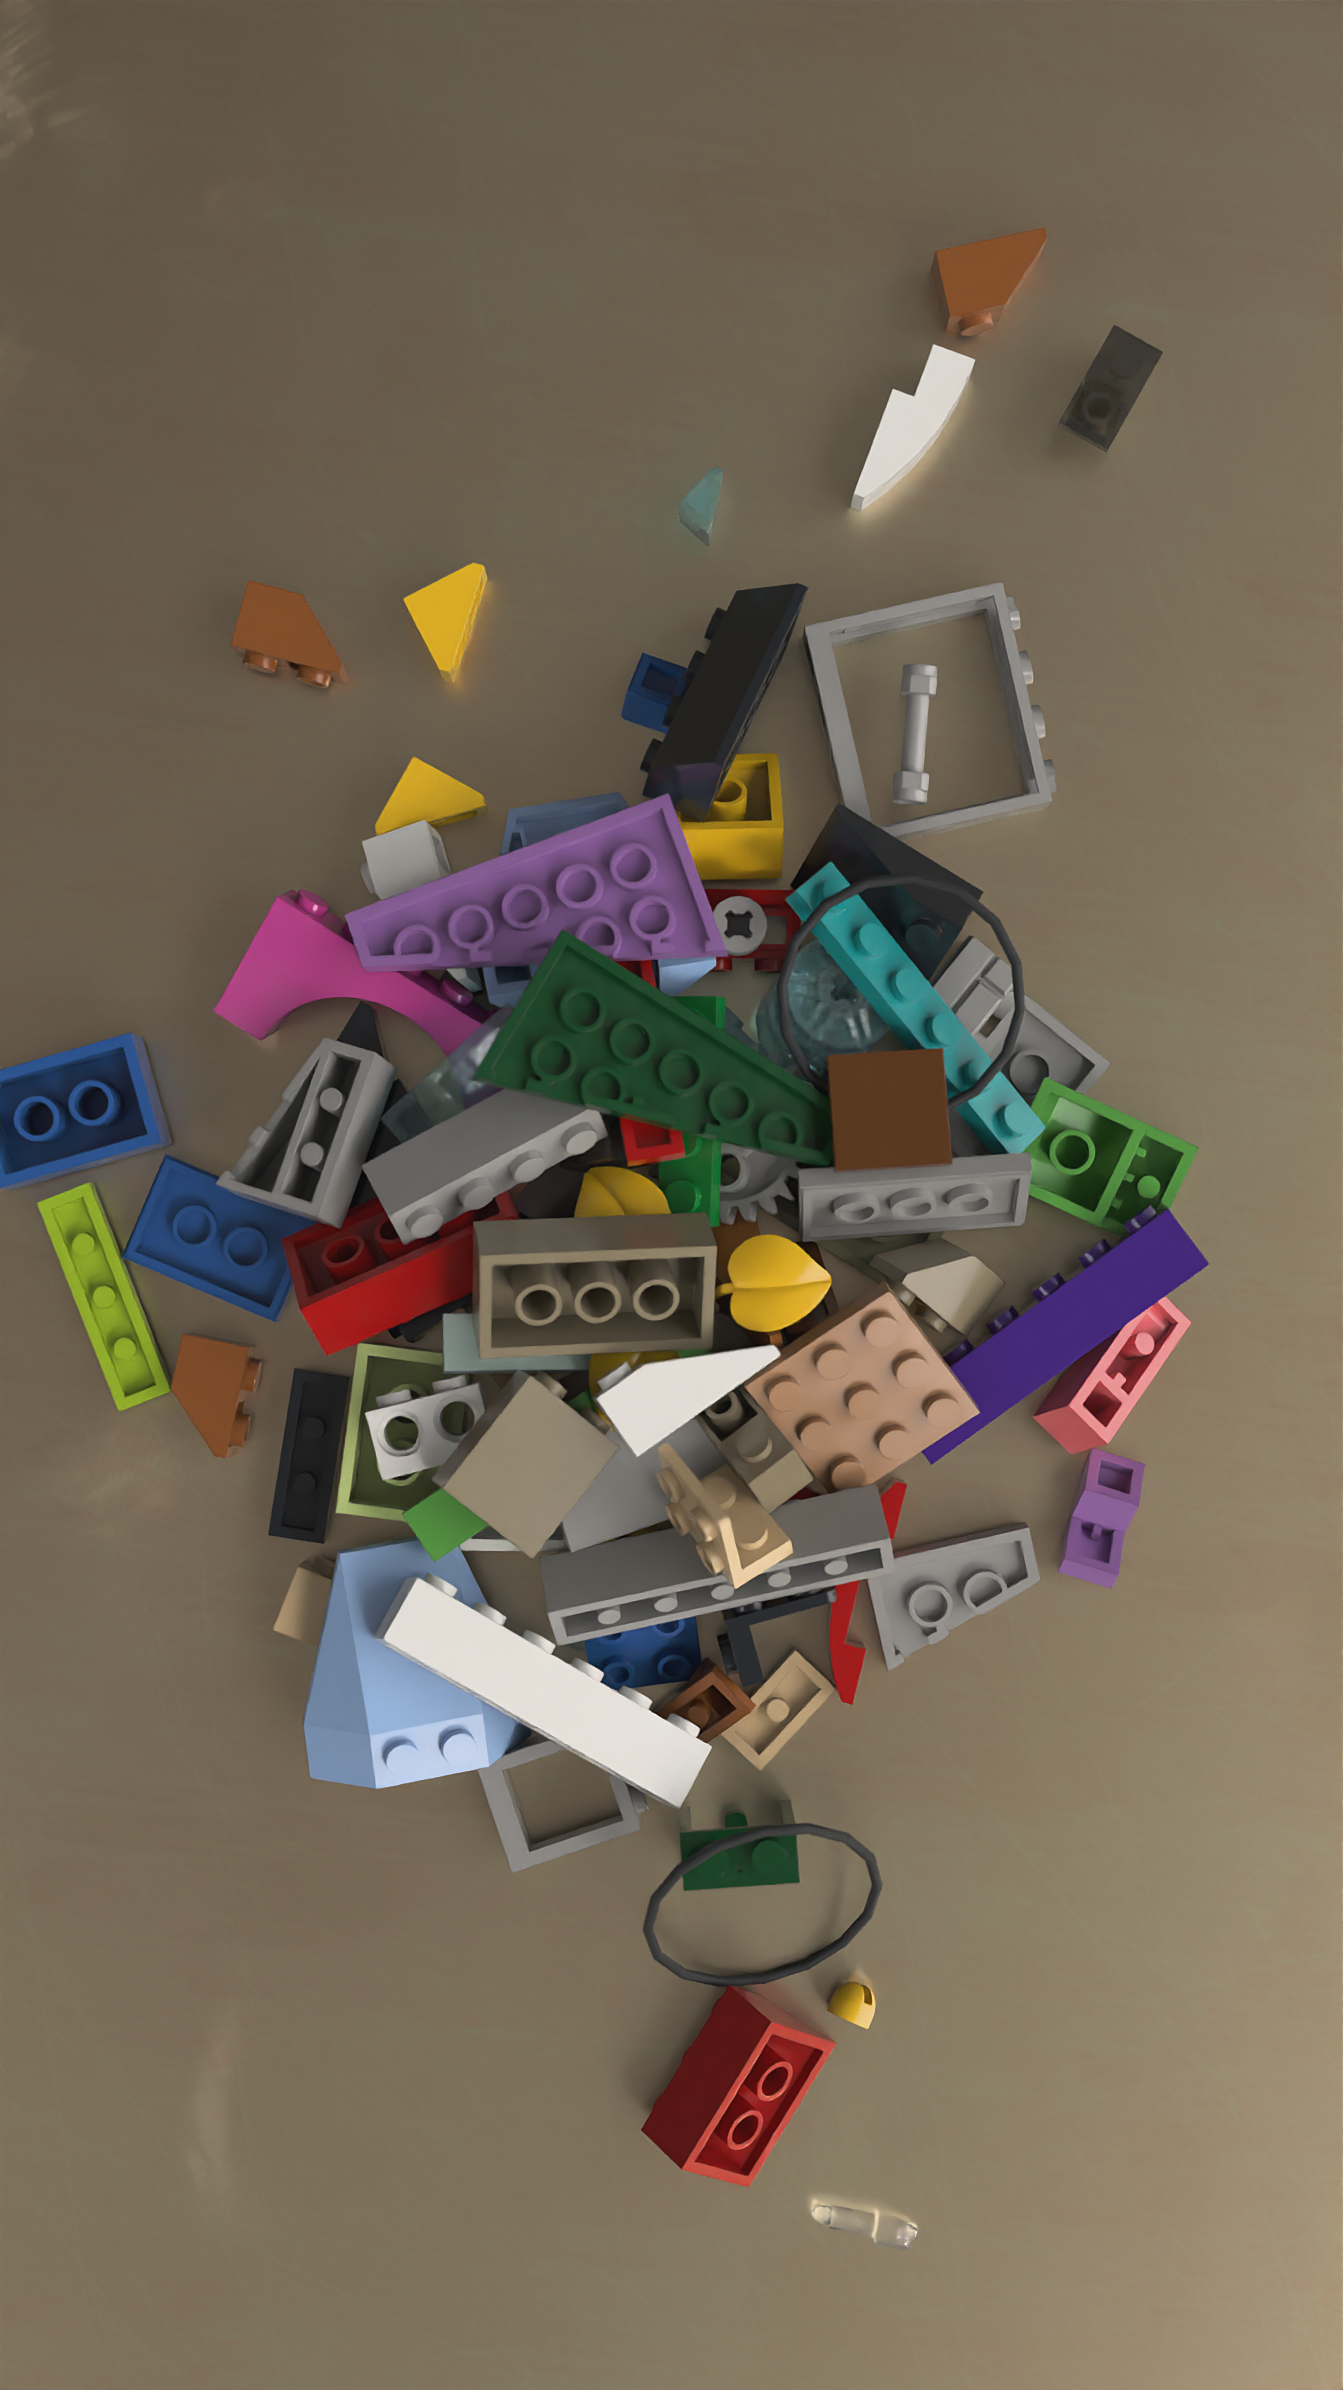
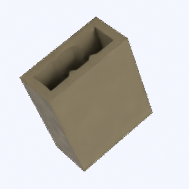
[432,1369,619,1559]

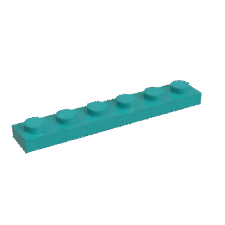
[785,861,1046,1155]

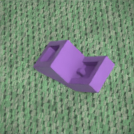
[1058,1448,1145,1589]

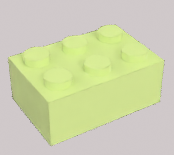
[336,1341,473,1522]

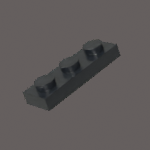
[268,1368,352,1544]

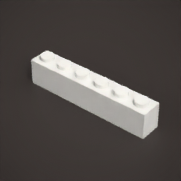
[373,1573,712,1808]

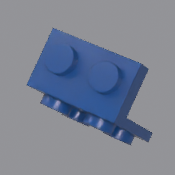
[585,1616,702,1690]

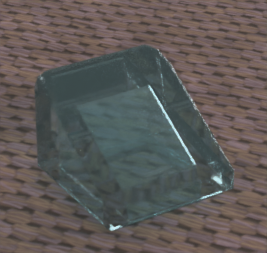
[678,466,723,546]

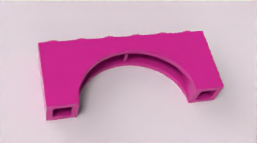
[214,889,509,1110]

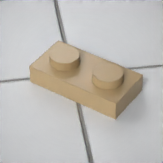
[721,1647,837,1771]

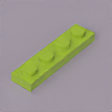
[37,1182,172,1412]

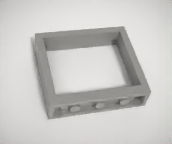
[802,582,1057,841]

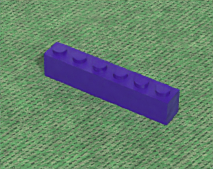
[921,1204,1209,1465]

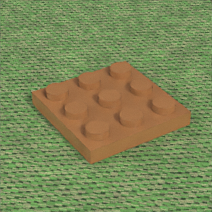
[743,1281,980,1494]

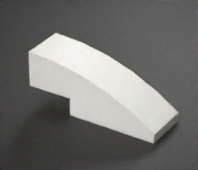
[851,344,975,511]

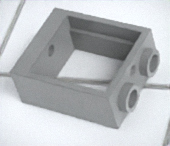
[477,1735,649,1873]

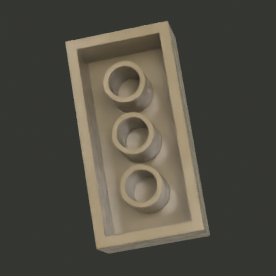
[473,1212,717,1359]

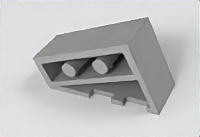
[216,1037,398,1229]

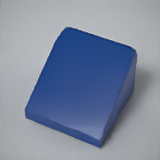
[621,652,690,734]

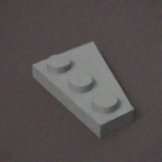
[866,1522,1040,1671]

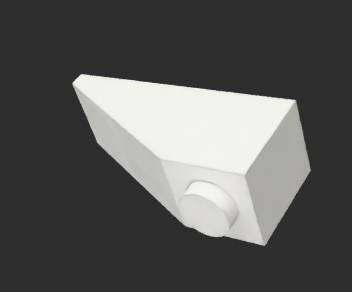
[360,820,483,993]
[591,1345,781,1457]

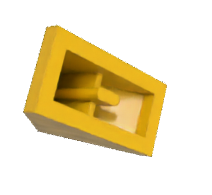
[403,562,487,683]
[374,756,489,836]

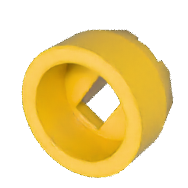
[827,1982,876,2029]

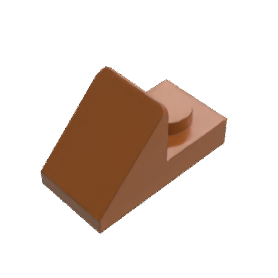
[651,1657,756,1743]

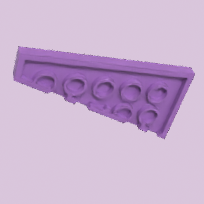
[344,793,728,972]

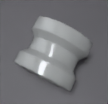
[712,896,767,956]

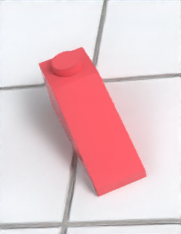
[1033,1297,1191,1455]

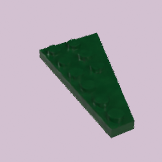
[470,929,833,1167]

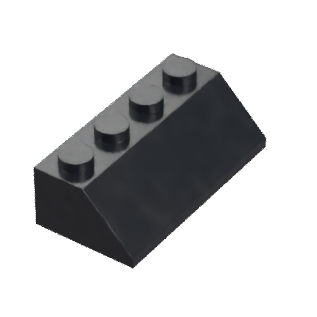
[640,583,809,822]

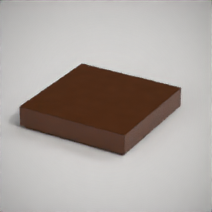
[825,1048,953,1173]

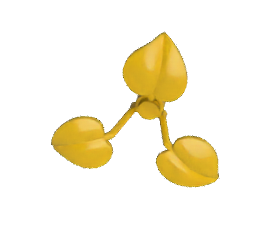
[574,1166,832,1432]

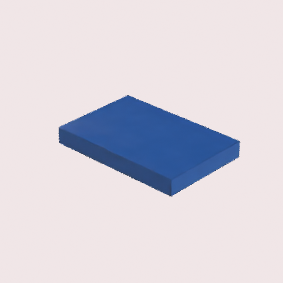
[121,1154,318,1322]

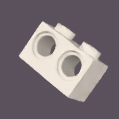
[365,1374,487,1480]

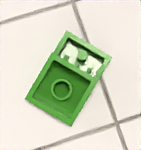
[1022,1077,1199,1237]

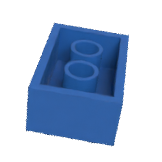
[0,1032,173,1190]

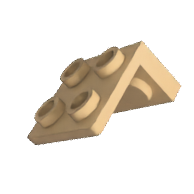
[656,1442,793,1589]

